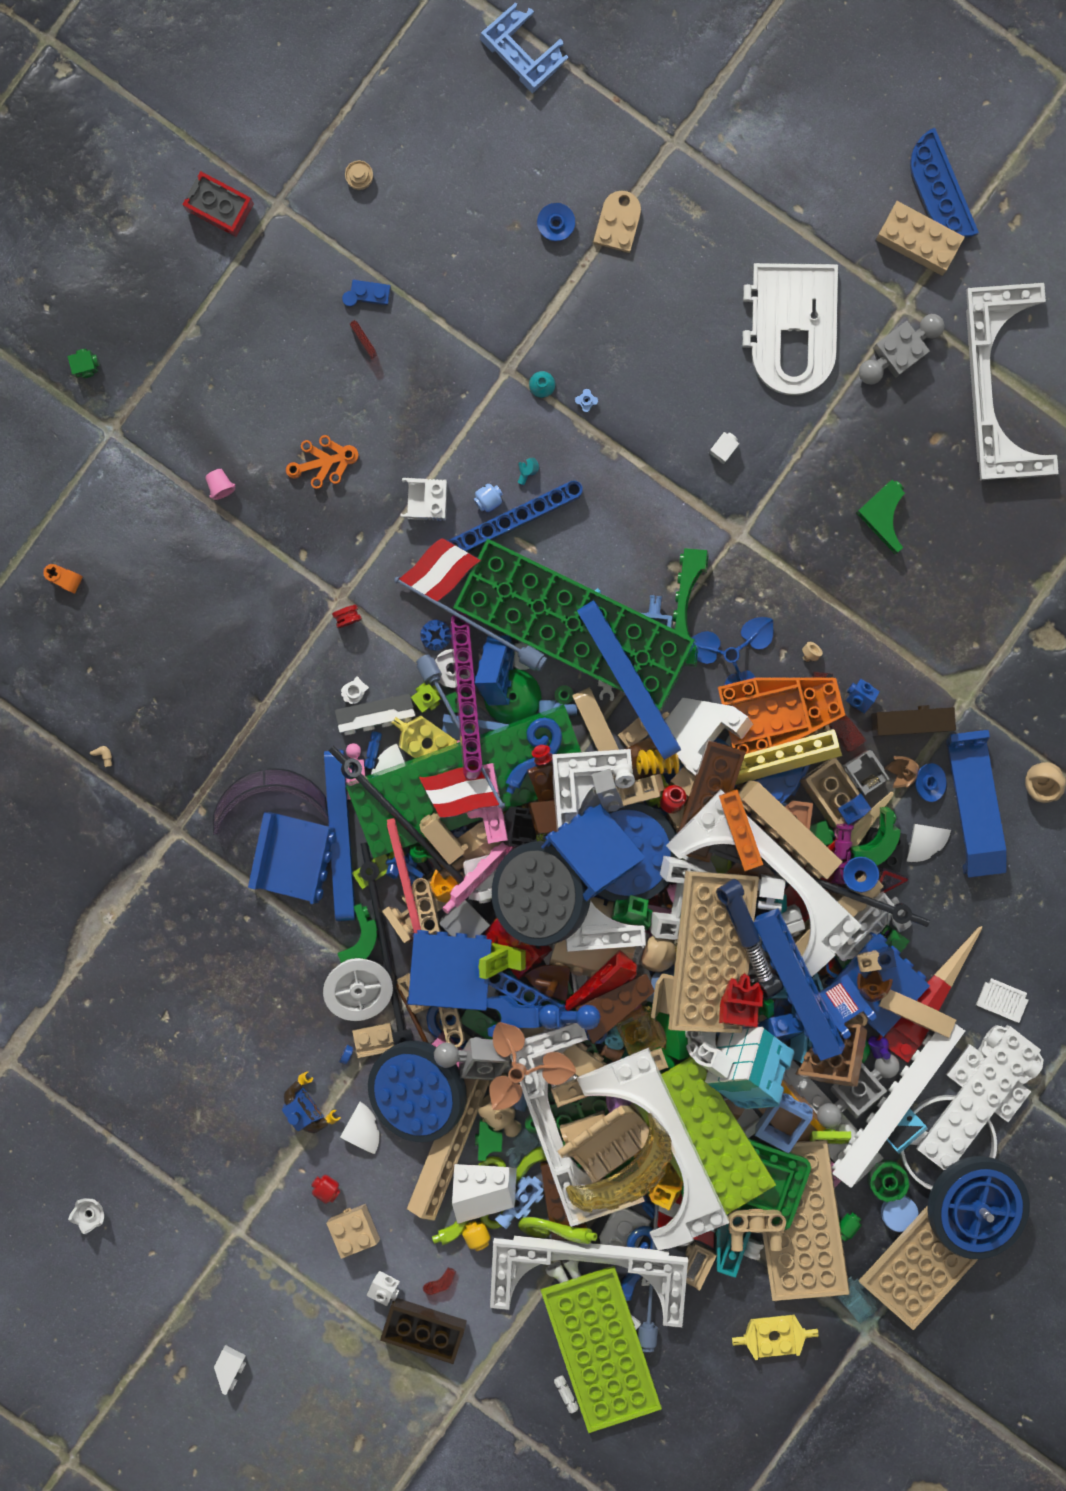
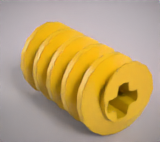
[636,750,679,774]

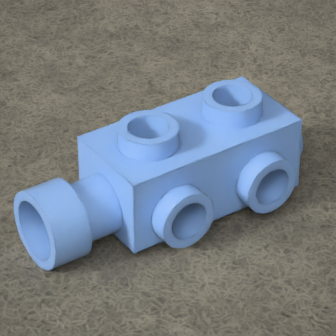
[495,1175,544,1229]

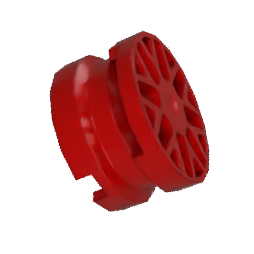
[332,605,362,628]

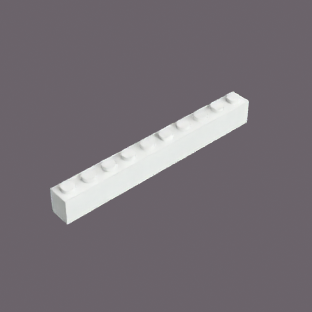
[832,1024,965,1188]

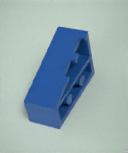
[474,635,515,705]

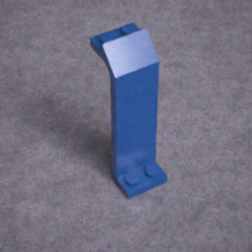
[946,730,1006,878]

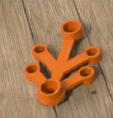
[286,435,359,489]

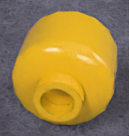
[462,1220,491,1251]

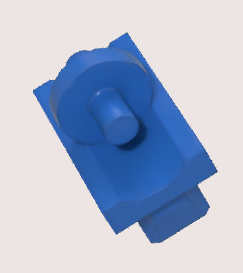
[385,853,423,885]

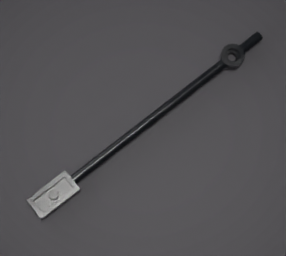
[328,745,495,920]
[360,842,413,1045]
[708,844,930,927]

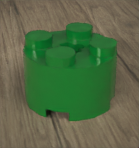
[867,1159,909,1202]

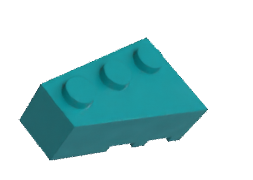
[715,1214,751,1278]

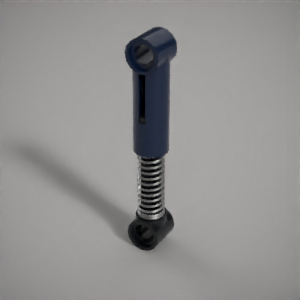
[716,879,783,1001]

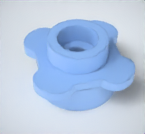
[575,389,598,412]

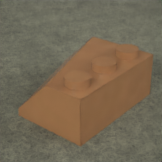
[795,1023,867,1087]

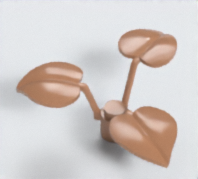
[489,1022,576,1110]

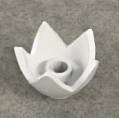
[68,1198,104,1234]

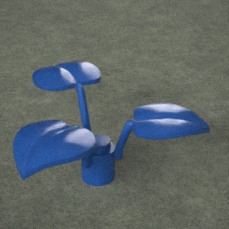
[691,617,773,685]

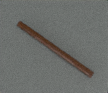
[396,983,429,1043]

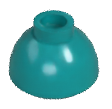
[529,371,555,398]

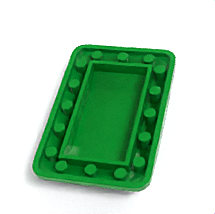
[681,1139,811,1231]

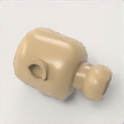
[478,1094,521,1137]

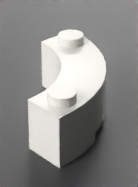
[685,1031,733,1078]

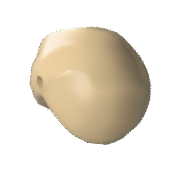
[1025,762,1066,803]
[641,936,677,972]

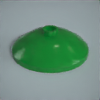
[484,668,541,724]

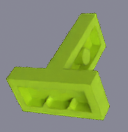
[478,943,526,979]

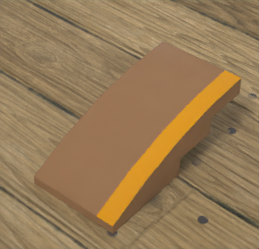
[758,1078,827,1142]

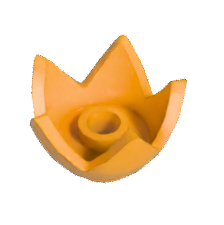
[429,870,459,903]

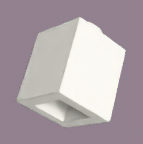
[709,432,739,464]

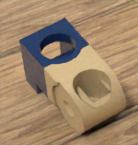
[857,946,897,972]

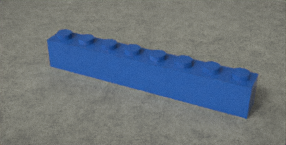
[753,908,845,1061]

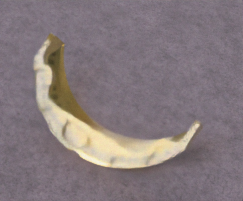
[565,1112,672,1212]

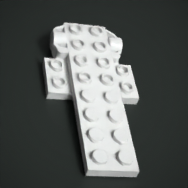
[916,1025,1044,1170]

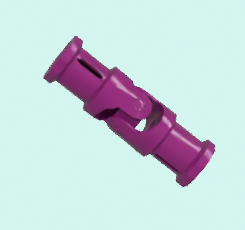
[831,824,854,884]

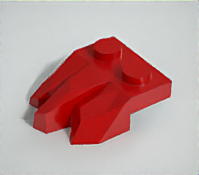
[719,973,763,1028]

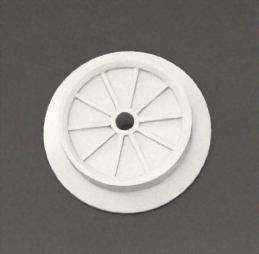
[323,958,393,1021]

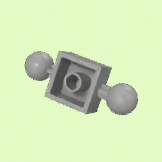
[859,314,945,385]
[434,1037,513,1080]
[817,1054,899,1128]

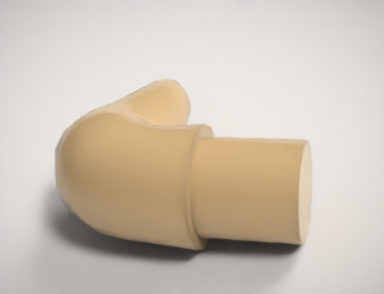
[90,746,112,767]

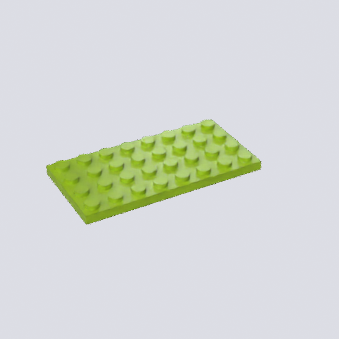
[634,1057,776,1214]
[541,1265,662,1433]

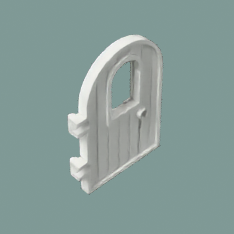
[742,263,838,396]

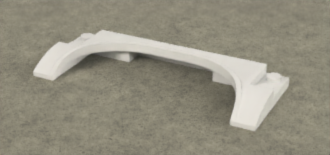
[966,283,1058,480]
[552,749,646,952]
[666,789,862,977]
[510,1023,645,1227]
[577,1048,729,1250]
[490,1236,688,1327]

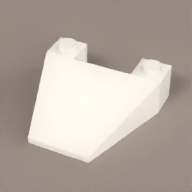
[665,698,753,776]
[649,856,707,940]

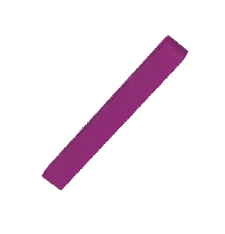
[450,612,482,779]

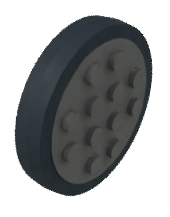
[491,841,590,946]

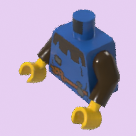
[282,1071,341,1134]

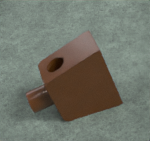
[528,800,557,837]

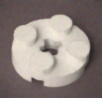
[435,649,469,688]

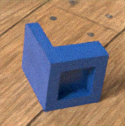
[838,793,871,825]

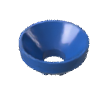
[843,857,879,893]

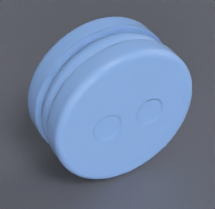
[881,1195,919,1232]

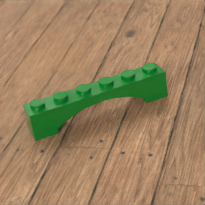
[673,548,709,667]

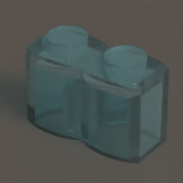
[837,1277,878,1324]

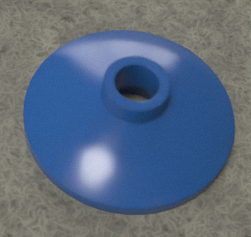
[537,203,575,241]
[916,763,946,802]

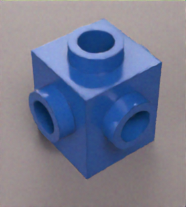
[845,679,880,714]

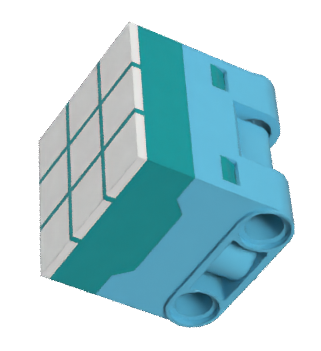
[705,1027,795,1109]

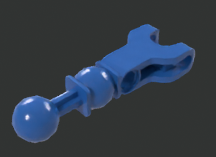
[487,995,601,1037]

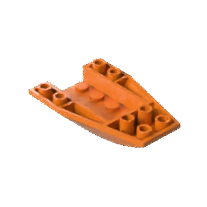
[718,678,845,754]

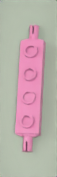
[442,842,515,914]

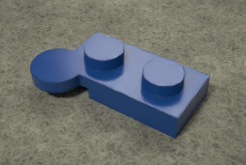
[342,280,391,307]

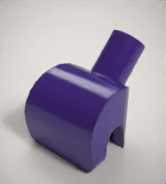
[868,1036,891,1060]

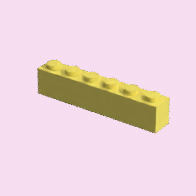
[735,730,842,785]

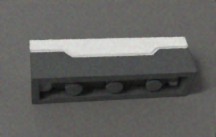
[335,694,416,736]

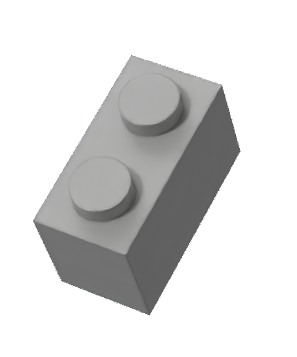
[592,769,625,812]

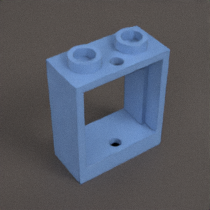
[755,1093,813,1153]

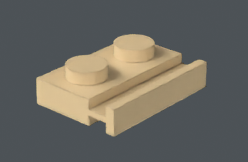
[352,1023,394,1058]

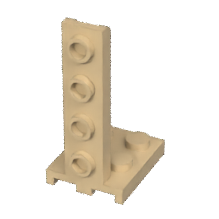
[382,872,465,944]

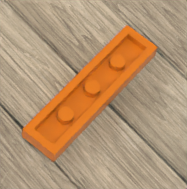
[719,789,763,871]

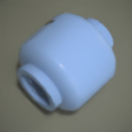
[474,484,503,512]

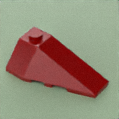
[565,949,637,1011]

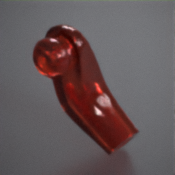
[423,1267,456,1295]

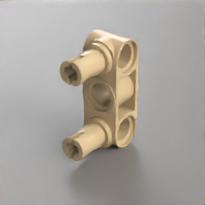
[728,1209,786,1251]

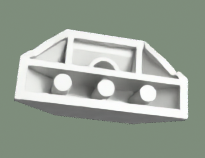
[835,892,894,961]

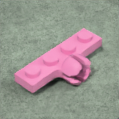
[467,763,508,844]

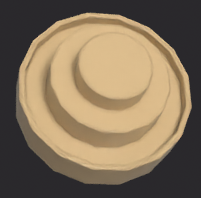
[345,160,373,190]

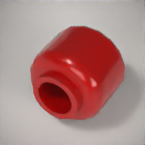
[660,785,687,814]
[311,1174,341,1204]

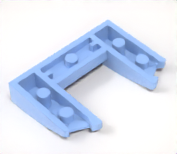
[480,3,568,94]

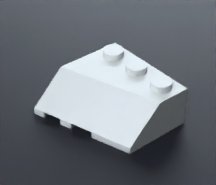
[452,1164,517,1224]

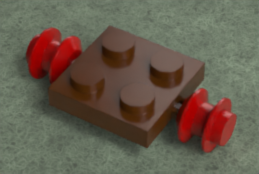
[527,745,554,802]

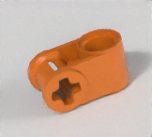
[43,564,83,594]

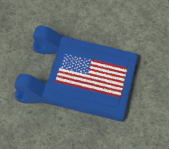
[819,974,877,1039]

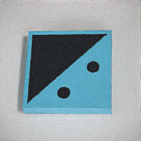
[887,1108,928,1154]

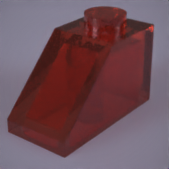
[828,714,866,752]

